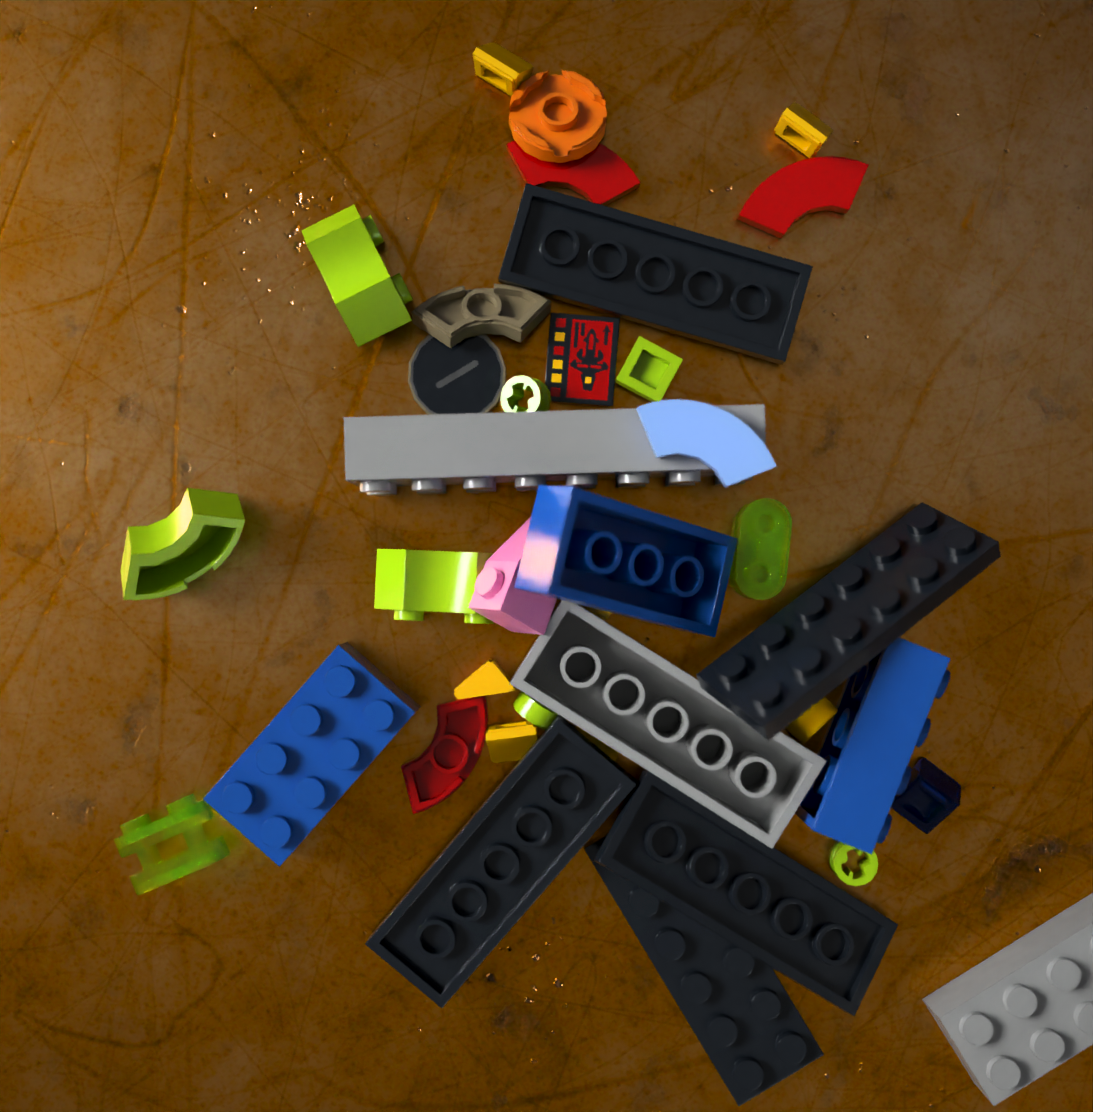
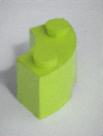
[301,204,413,347]
[120,488,245,600]
[374,549,494,624]

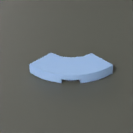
[636,399,776,487]

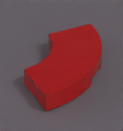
[506,140,641,206]
[737,156,869,239]
[401,696,488,814]

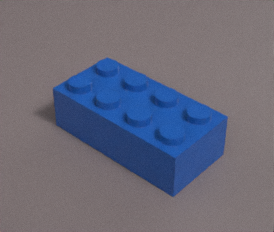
[514,485,738,637]
[795,637,950,854]
[203,642,421,867]

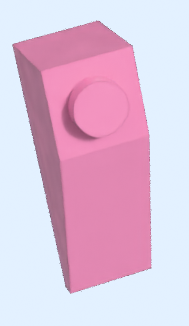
[468,517,557,635]

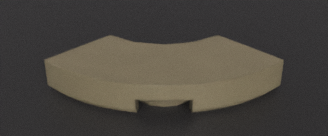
[411,283,552,348]

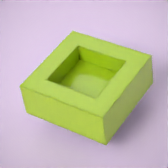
[615,336,683,402]

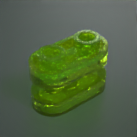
[728,498,792,600]
[113,793,230,895]

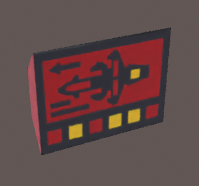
[545,312,620,407]

